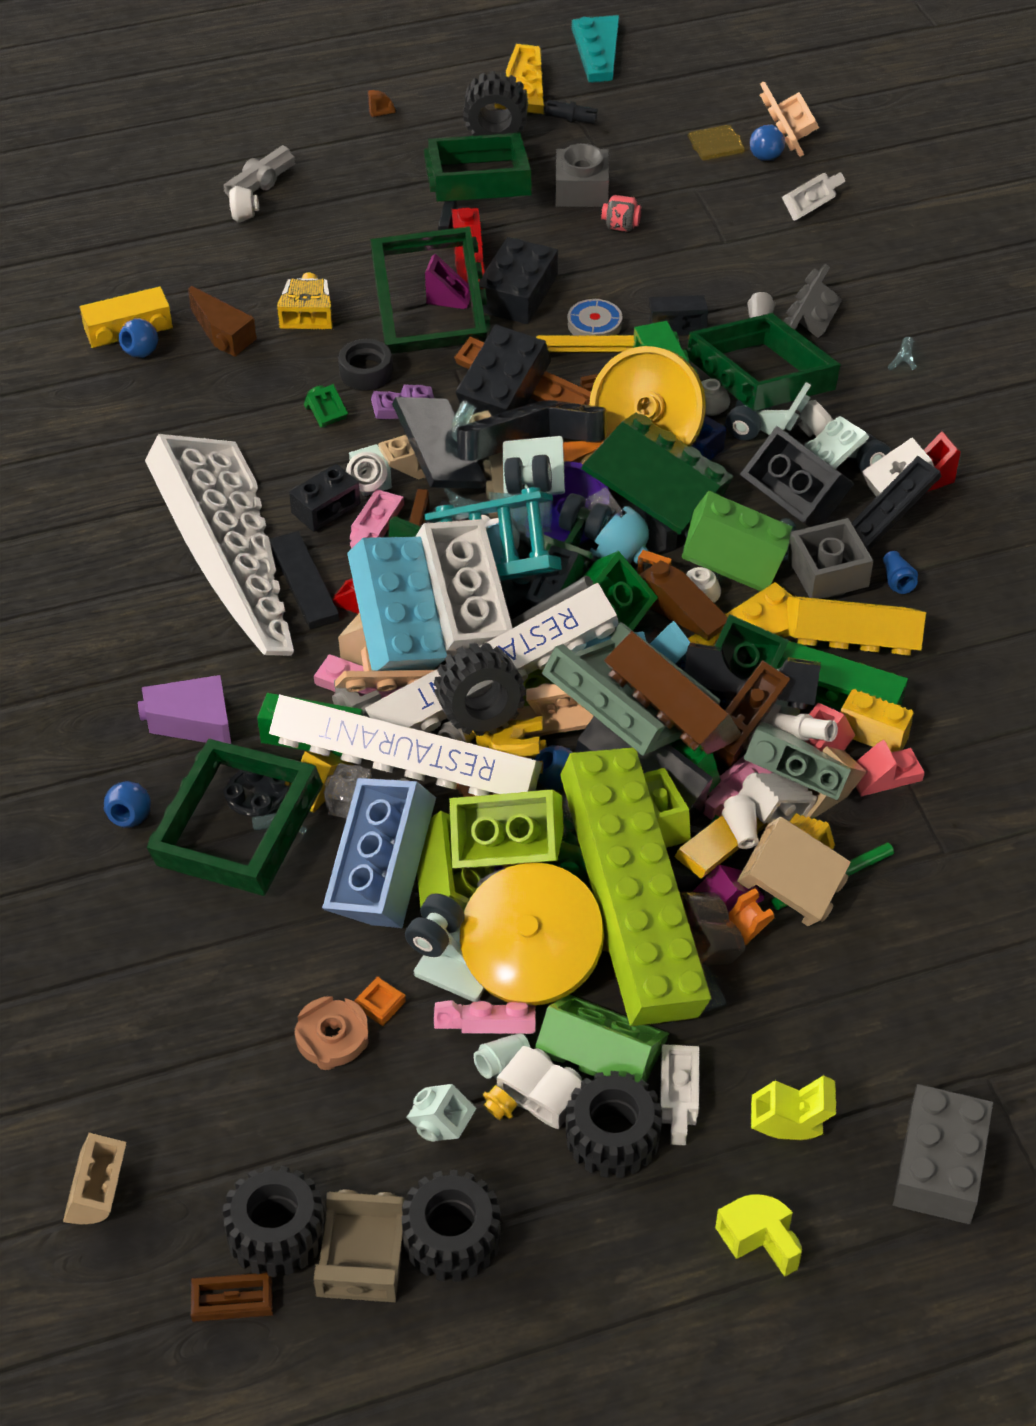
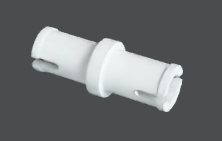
[771,713,838,742]

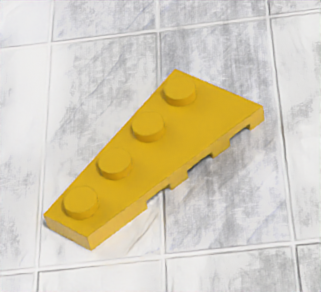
[495,44,544,114]
[688,582,792,646]

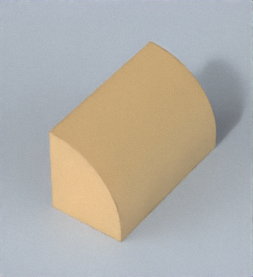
[63,1133,126,1224]

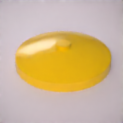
[590,346,706,446]
[460,863,604,1006]

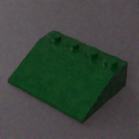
[581,412,734,535]

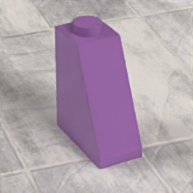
[138,675,231,744]

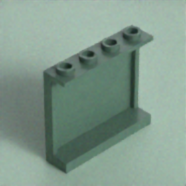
[542,622,721,756]

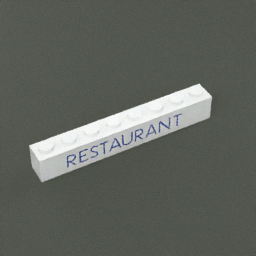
[365,583,618,733]
[269,695,542,796]

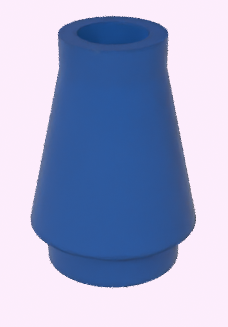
[883,551,918,594]

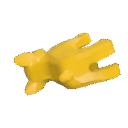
[472,716,547,774]

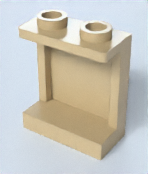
[737,817,851,926]

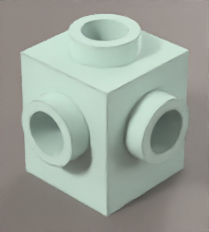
[407,1084,476,1141]

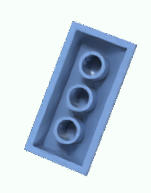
[322,778,436,928]

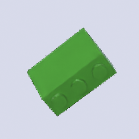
[682,491,792,591]
[535,994,669,1083]

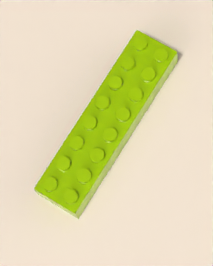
[560,748,711,1027]

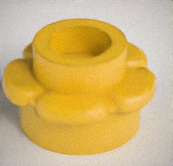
[483,1085,518,1120]

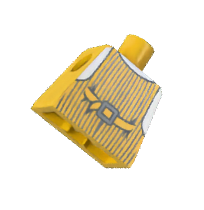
[277,273,332,329]

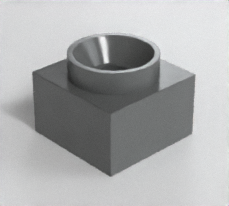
[556,143,609,207]
[787,518,873,599]

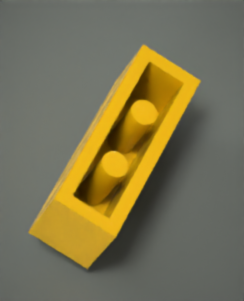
[80,287,173,348]

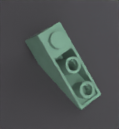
[744,721,851,800]

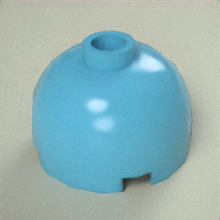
[590,506,649,564]

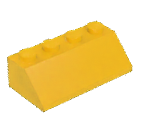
[787,596,926,655]

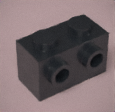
[289,464,361,532]

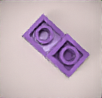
[371,384,434,419]

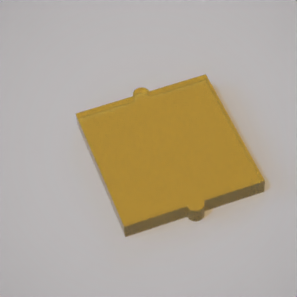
[688,124,745,160]

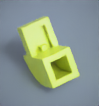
[751,1076,837,1140]
[715,1195,802,1277]

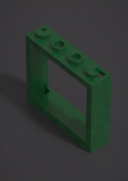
[424,133,532,202]
[370,227,491,354]
[686,313,841,411]
[147,739,323,896]

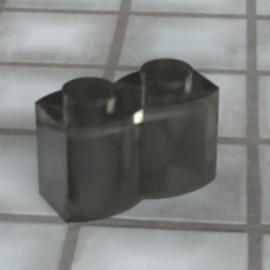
[680,892,745,965]

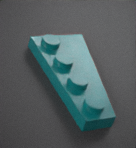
[572,15,619,83]

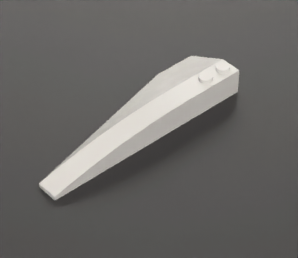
[145,434,294,656]

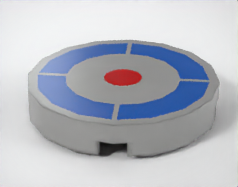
[567,299,623,335]

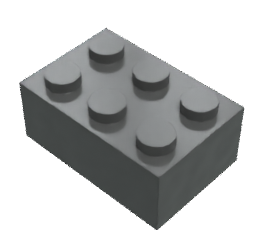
[893,1084,993,1224]

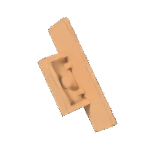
[760,82,819,157]
[335,646,434,692]
[509,683,594,738]

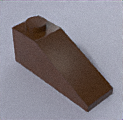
[188,286,257,357]
[639,560,728,640]
[712,660,790,768]

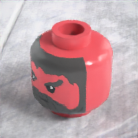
[601,195,641,232]

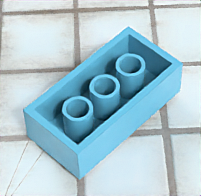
[347,537,447,671]

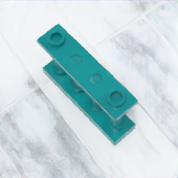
[425,487,562,581]

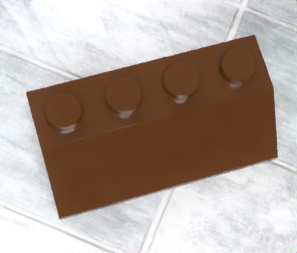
[604,631,742,755]

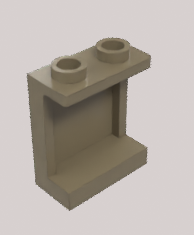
[314,1190,405,1302]

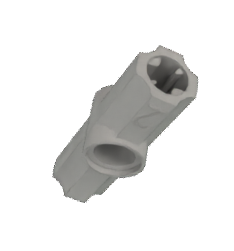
[224,145,295,199]

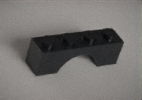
[684,643,821,709]

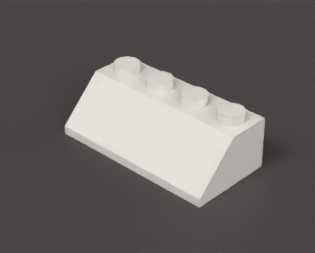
[415,519,512,656]

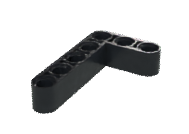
[456,400,607,461]

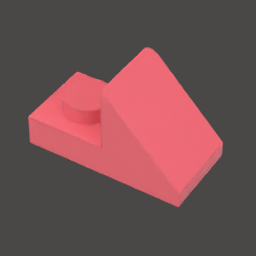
[856,740,925,797]

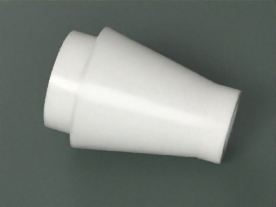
[722,795,759,849]

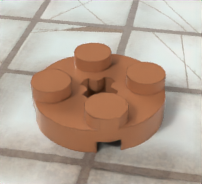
[295,996,368,1070]

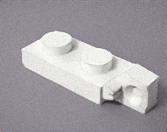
[782,172,845,221]
[660,1044,699,1145]

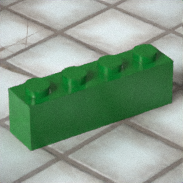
[776,641,908,710]

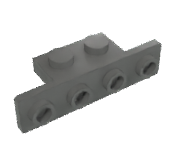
[783,264,842,338]

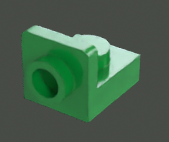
[304,384,348,428]

